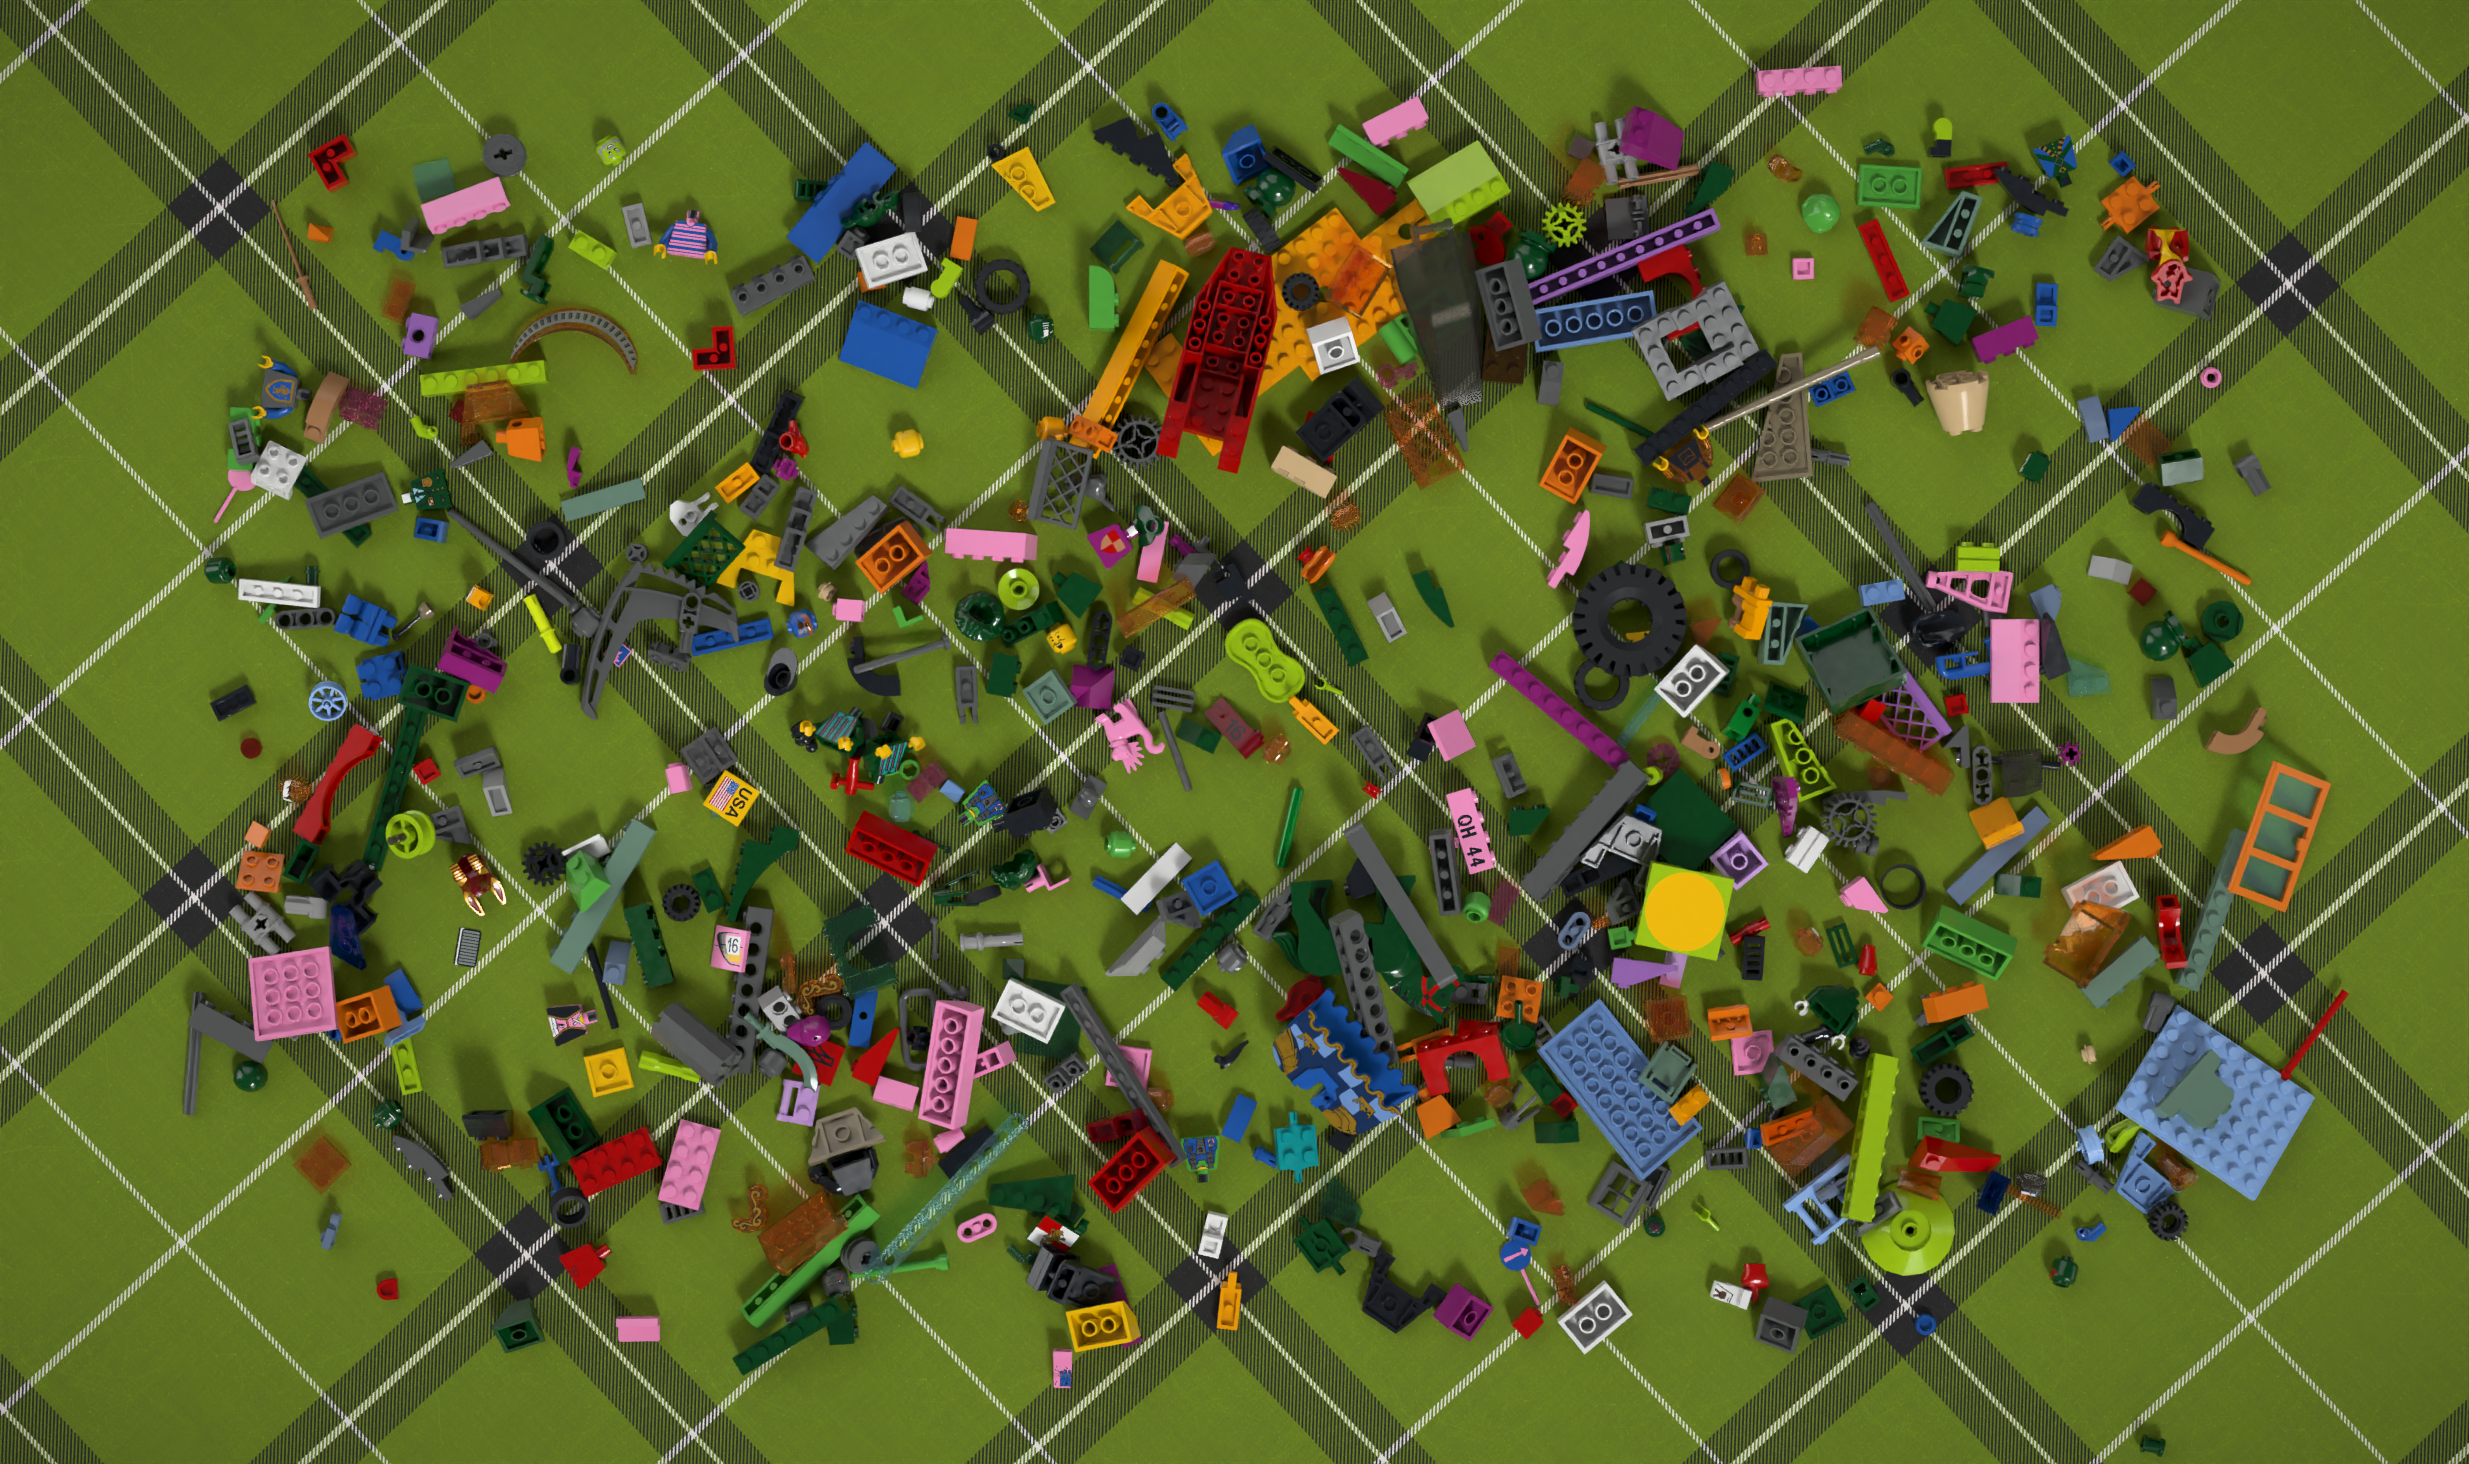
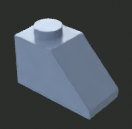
[2027,584,2062,624]
[602,940,632,985]

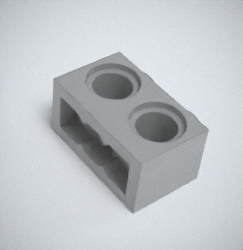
[757,985,803,1036]

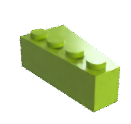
[1765,718,1837,802]

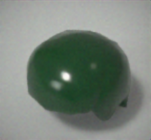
[233,1061,268,1092]

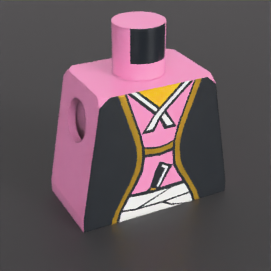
[546,1004,599,1047]

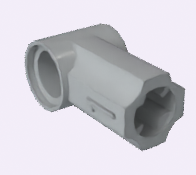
[285,895,327,919]

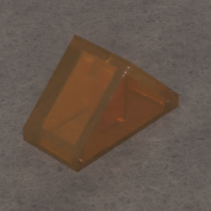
[1688,616,1723,649]

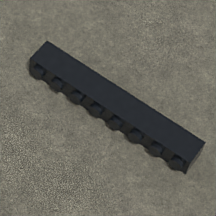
[1631,349,1778,467]

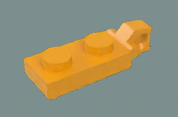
[1288,695,1339,745]
[1217,1271,1242,1330]

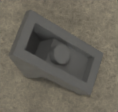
[1942,726,1970,768]

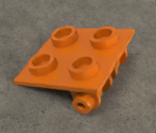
[236,850,285,893]
[1496,975,1543,1023]

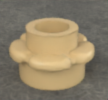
[818,582,837,601]
[2081,1044,2097,1064]

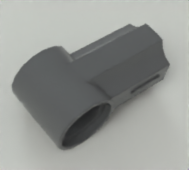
[2233,452,2271,497]
[2141,989,2175,1034]

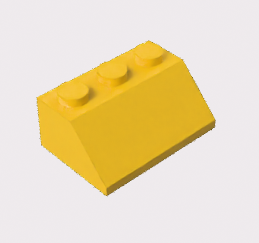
[1066,1300,1141,1352]

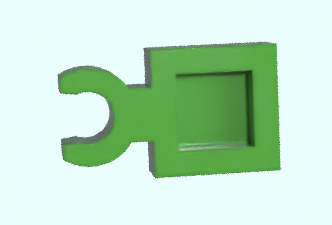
[1607,925,1637,950]

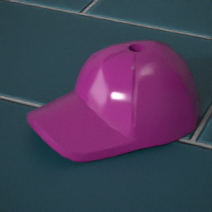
[787,1015,831,1047]

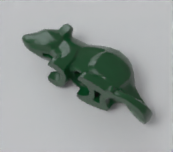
[840,189,902,228]

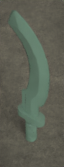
[744,1012,818,1092]

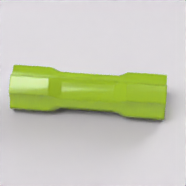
[1132,587,1195,630]
[639,1050,701,1083]

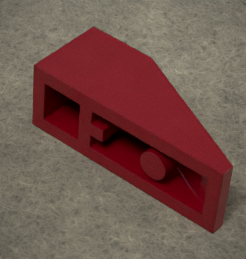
[1337,167,1398,218]

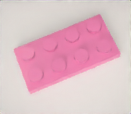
[658,1119,721,1211]

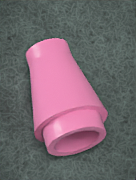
[933,1127,965,1154]

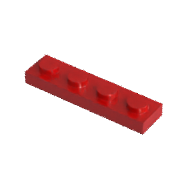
[1857,219,1910,303]

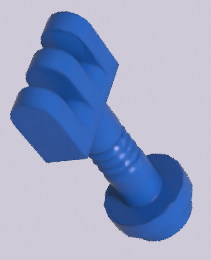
[536,1152,566,1196]

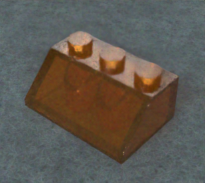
[1322,244,1392,320]

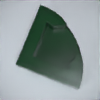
[1008,104,1035,126]

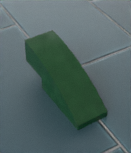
[1411,570,1455,628]
[1910,1015,1977,1068]

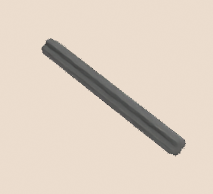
[1865,501,1936,612]
[183,991,205,1115]

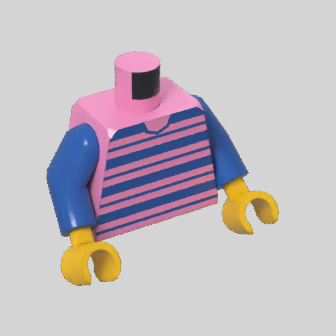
[653,210,718,265]

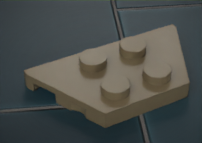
[808,1107,886,1166]

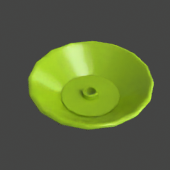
[1860,1181,1955,1276]

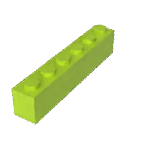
[420,360,550,397]

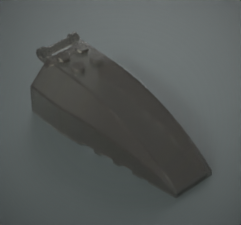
[1384,218,1482,411]

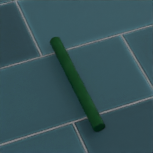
[1585,401,1654,438]

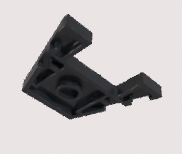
[1361,1248,1447,1334]

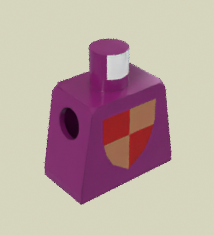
[1086,523,1140,570]

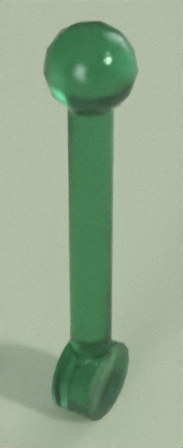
[912,830,951,854]

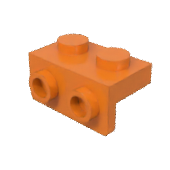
[1707,1004,1753,1041]

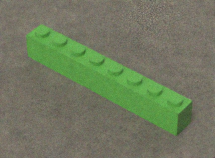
[739,1193,881,1331]

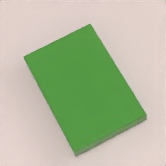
[1857,164,1922,210]

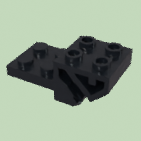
[1295,377,1385,463]
[1026,1242,1119,1308]

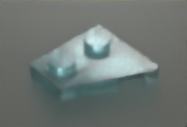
[2066,657,2111,697]

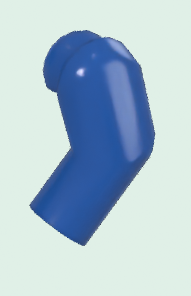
[2076,1222,2107,1242]

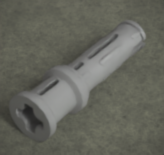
[960,932,1023,952]

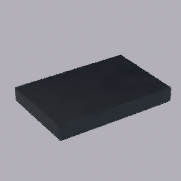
[1263,146,1325,194]

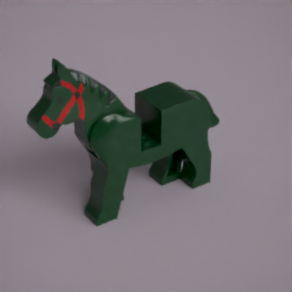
[1271,875,1464,1026]

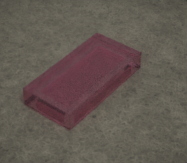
[1487,880,1521,926]

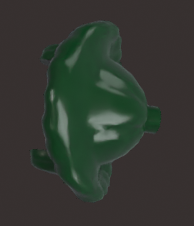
[954,591,1005,642]

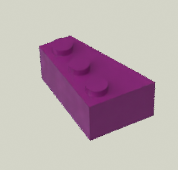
[437,626,508,693]

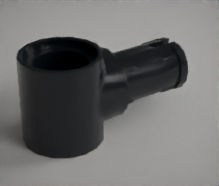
[958,295,997,336]
[1890,369,1924,407]

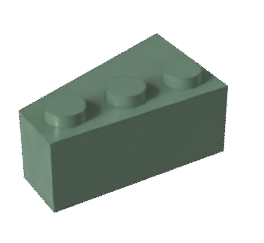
[1921,191,1983,260]
[1757,602,1808,665]

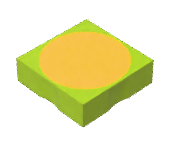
[1634,860,1734,961]

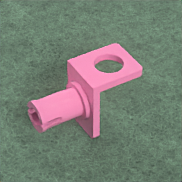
[1024,863,1073,893]

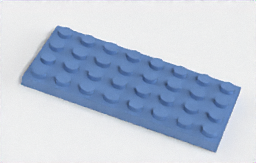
[1537,999,1703,1181]

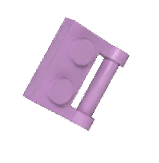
[776,1079,821,1126]

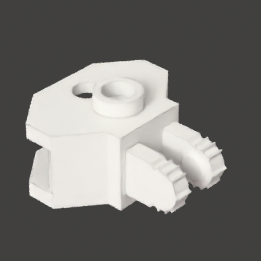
[670,492,719,536]

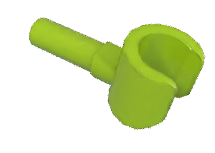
[1315,677,1343,696]
[1694,1205,1720,1231]

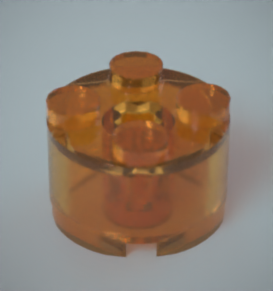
[1853,305,1899,353]

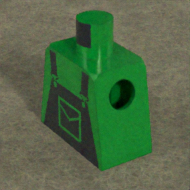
[1720,693,1761,743]

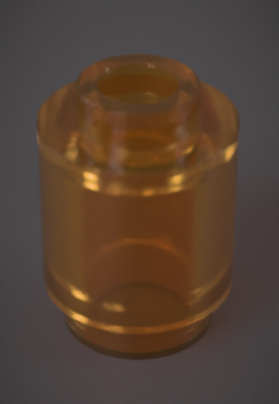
[1184,230,1216,258]

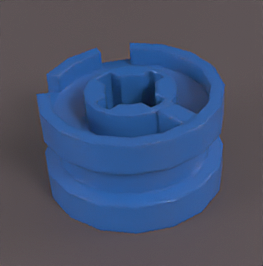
[2010,212,2043,237]

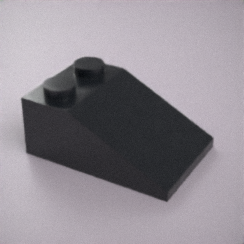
[462,1110,514,1141]

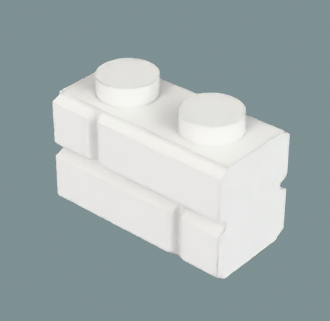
[1784,825,1829,873]

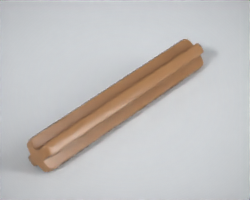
[1618,164,1699,189]

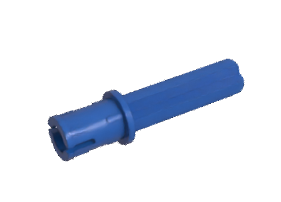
[1092,875,1152,913]

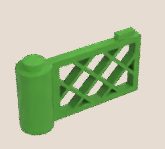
[1377,284,1468,366]

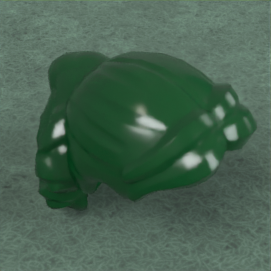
[991,849,1038,891]

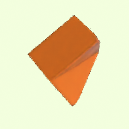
[307,223,334,243]

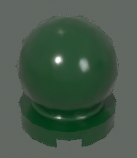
[1244,167,1296,221]
[1507,227,1557,280]
[2139,610,2193,662]

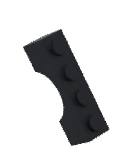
[2129,482,2215,550]

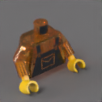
[1653,424,1714,488]

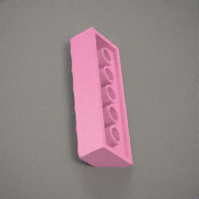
[918,1000,985,1130]

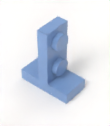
[383,997,426,1048]

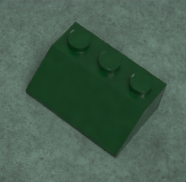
[527,1086,602,1165]

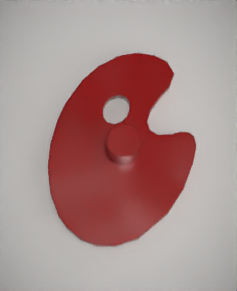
[1467,225,1506,266]

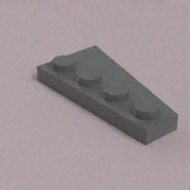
[805,495,890,570]

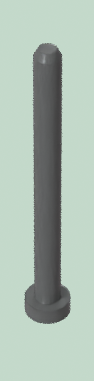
[853,635,951,674]

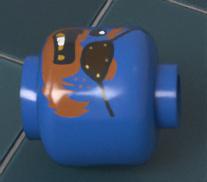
[786,609,818,638]

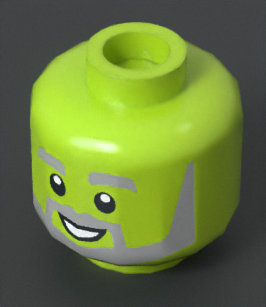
[595,134,626,166]

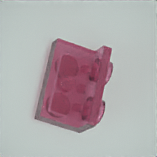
[339,386,388,431]

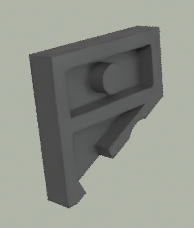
[1605,875,1642,925]

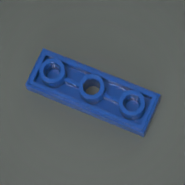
[848,983,879,1048]

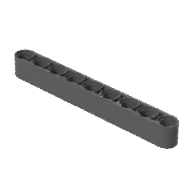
[1342,821,1458,989]

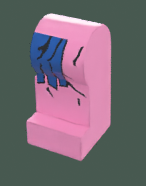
[1053,1348,1073,1388]

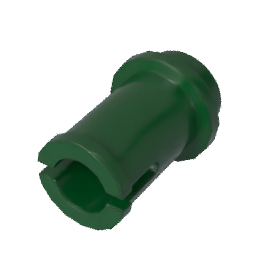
[304,566,321,586]

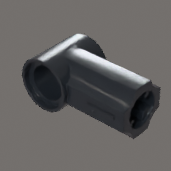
[560,644,583,686]

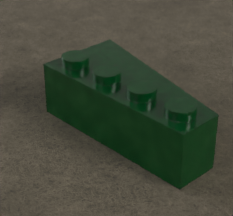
[623,901,676,989]

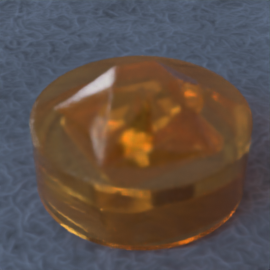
[1008,501,1029,523]

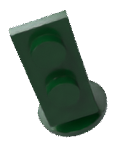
[520,234,554,305]

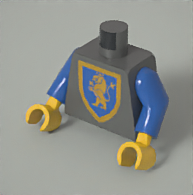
[251,355,312,419]

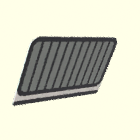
[453,928,481,967]

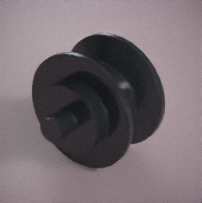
[1849,1037,1870,1059]

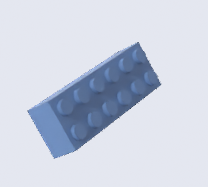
[1533,290,1657,354]

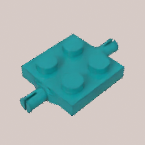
[1274,1111,1319,1183]

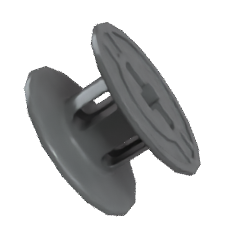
[482,133,527,177]

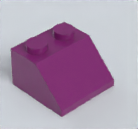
[1433,1282,1494,1342]

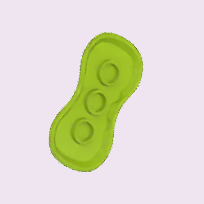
[1225,618,1305,703]

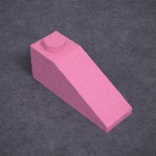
[973,1041,1017,1079]

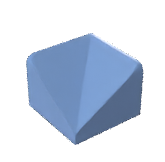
[939,779,966,803]

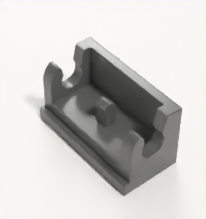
[1491,752,1528,799]
[1632,1165,1672,1209]

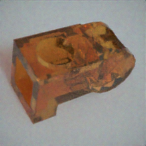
[1552,1264,1578,1305]

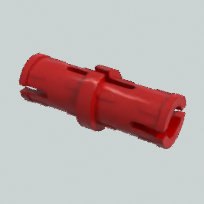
[1728,916,1771,946]

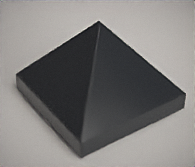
[880,711,904,734]

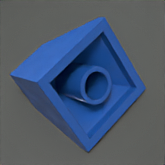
[1221,124,1272,185]

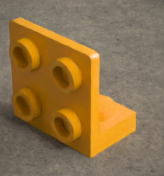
[1969,796,2024,850]

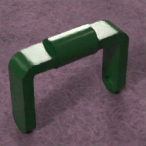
[1463,974,1500,983]

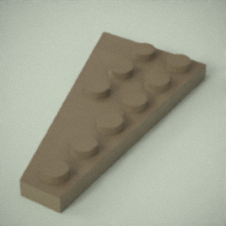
[1751,352,1813,483]

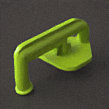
[2104,1118,2149,1154]

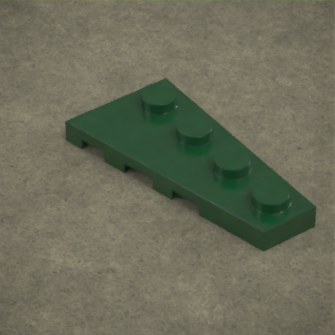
[988,1174,1076,1216]

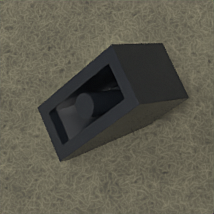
[1406,712,1439,763]
[1343,857,1376,899]

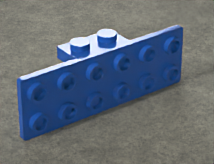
[786,142,896,263]

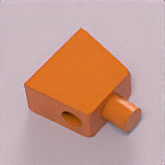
[496,417,546,462]
[1415,1086,1462,1139]

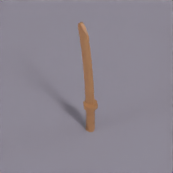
[271,199,318,310]

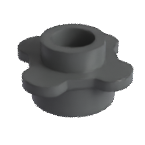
[473,629,498,651]

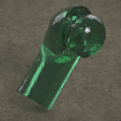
[1006,1244,1036,1265]

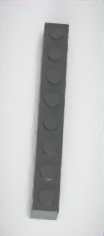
[1520,760,1652,903]

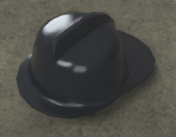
[764,648,798,696]

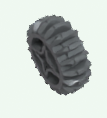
[1112,414,1162,470]
[1820,792,1877,848]

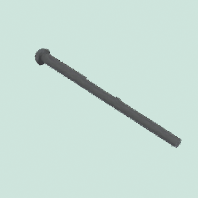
[447,508,581,615]

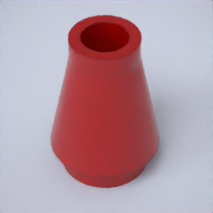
[1857,945,1878,976]

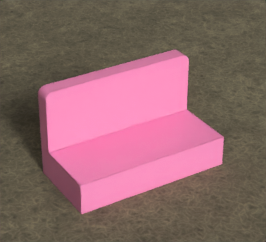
[616,1316,660,1342]

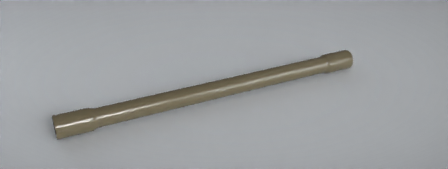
[1704,345,1881,432]

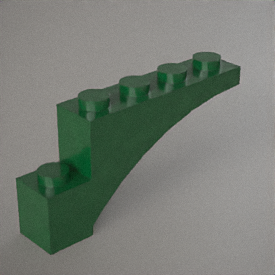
[725,825,801,922]

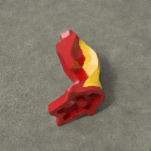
[2145,226,2193,304]

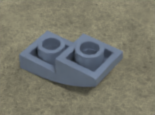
[2077,395,2109,443]

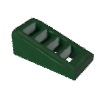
[794,179,828,202]
[1711,651,1740,697]

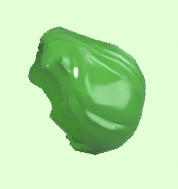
[1801,194,1841,234]

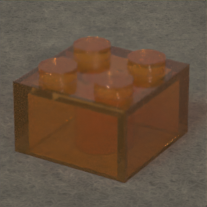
[1560,156,1606,209]
[1643,994,1692,1043]

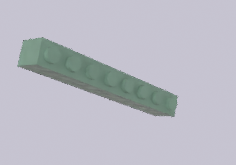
[549,818,657,974]
[2174,828,2247,992]

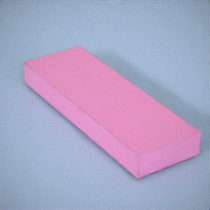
[1137,521,1169,583]

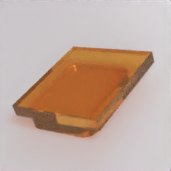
[2123,419,2173,469]

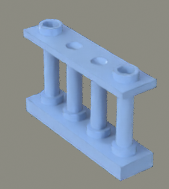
[1782,1153,1880,1245]

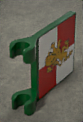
[1026,1201,1089,1252]

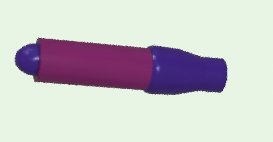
[1207,199,1240,211]

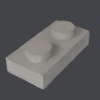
[622,203,653,249]

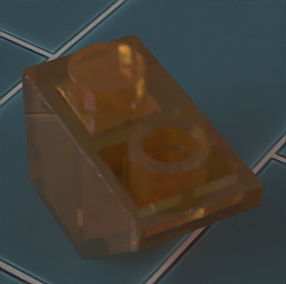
[1520,1177,1565,1216]

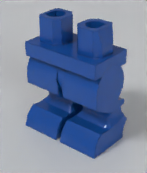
[333,594,398,647]

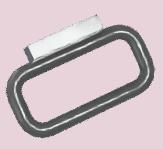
[898,987,939,1071]

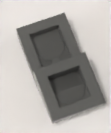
[739,474,781,521]

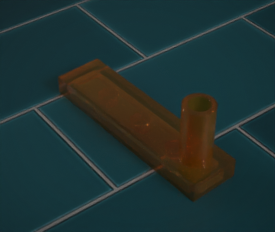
[1114,577,1197,638]

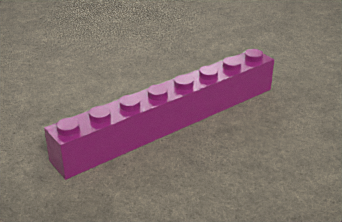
[1487,650,1631,771]

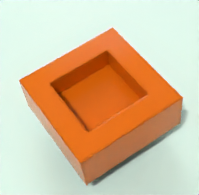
[1864,982,1894,1012]

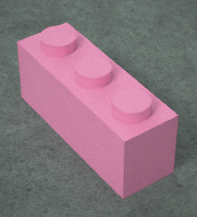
[1362,96,1429,149]

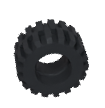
[1918,1063,1974,1116]

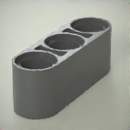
[275,608,339,630]

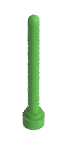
[850,1253,949,1278]

